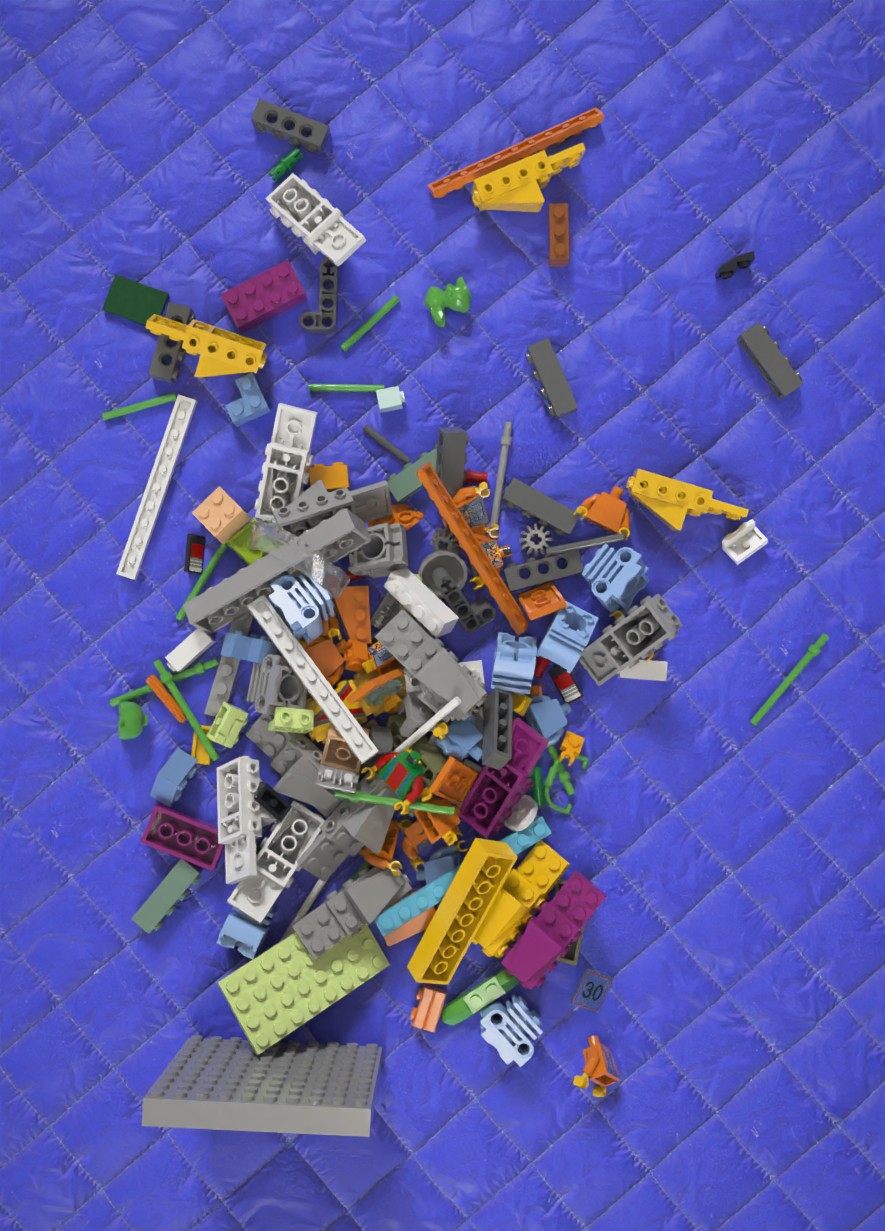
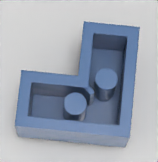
[225,373,271,427]
[221,630,278,664]
[150,748,198,807]

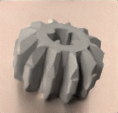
[519,524,552,557]
[430,527,461,554]

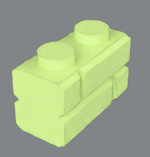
[207,702,249,748]

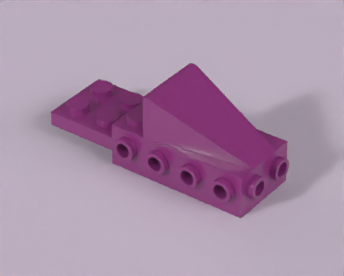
[459,718,550,838]
[501,870,607,990]

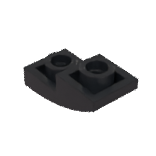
[715,251,755,280]

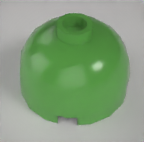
[118,701,148,740]

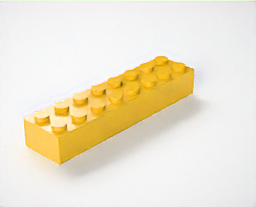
[407,838,518,985]

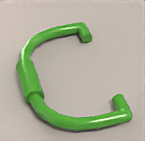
[544,755,589,815]

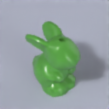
[424,277,472,327]

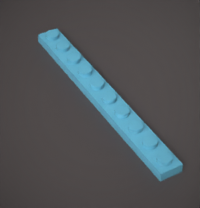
[374,816,551,937]

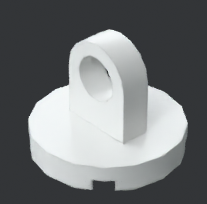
[503,795,538,832]

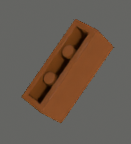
[547,203,569,267]

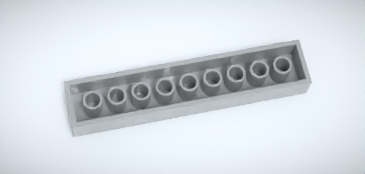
[183,508,372,634]

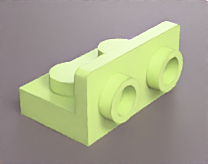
[268,707,314,734]

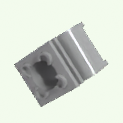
[348,523,408,579]
[246,654,307,716]

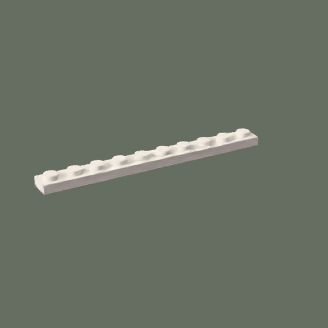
[116,394,197,580]
[247,595,379,764]

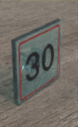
[569,968,614,1013]

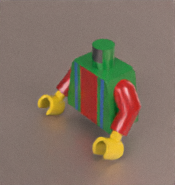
[361,751,425,815]

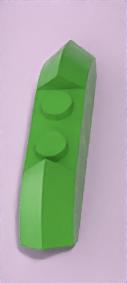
[441,967,519,1026]

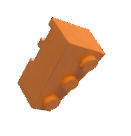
[328,585,372,645]

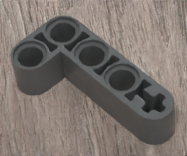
[299,257,339,335]
[432,567,496,633]
[357,725,393,785]

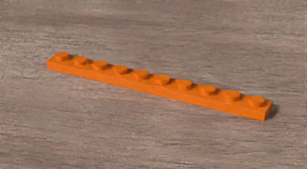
[427,107,605,198]
[416,462,530,635]

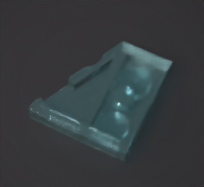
[363,678,404,707]

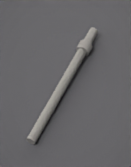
[490,421,512,532]

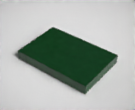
[102,274,170,326]

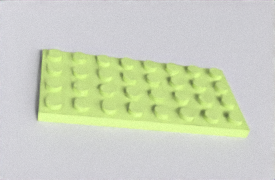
[216,924,390,1055]

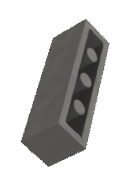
[737,322,803,401]
[525,338,578,420]
[433,427,469,503]
[502,477,580,537]
[482,687,513,770]

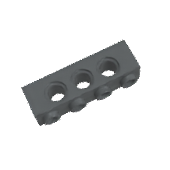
[251,98,331,154]
[148,302,196,384]
[503,550,584,592]

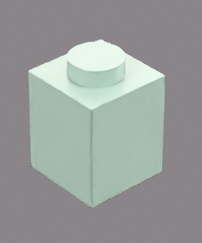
[376,386,405,413]

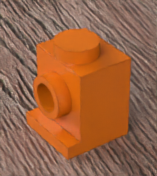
[341,639,368,673]

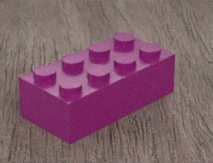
[220,260,308,334]
[141,804,225,871]

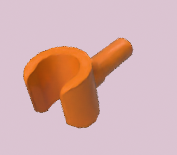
[530,681,542,697]

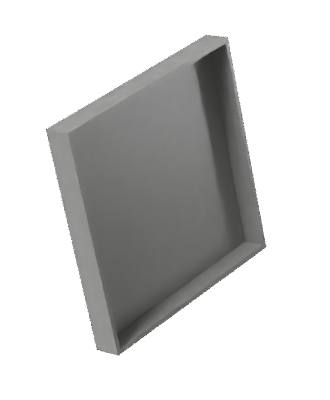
[142,1035,382,1137]

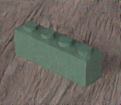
[386,444,437,504]
[131,859,203,934]

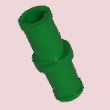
[268,148,303,182]
[530,767,546,807]

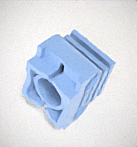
[582,543,650,613]
[269,570,335,644]
[536,601,598,673]
[491,632,537,695]
[216,907,276,959]
[479,993,543,1067]

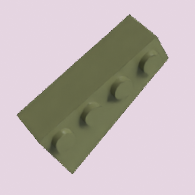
[387,712,447,788]

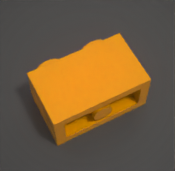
[309,462,350,492]

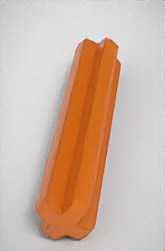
[146,674,187,723]

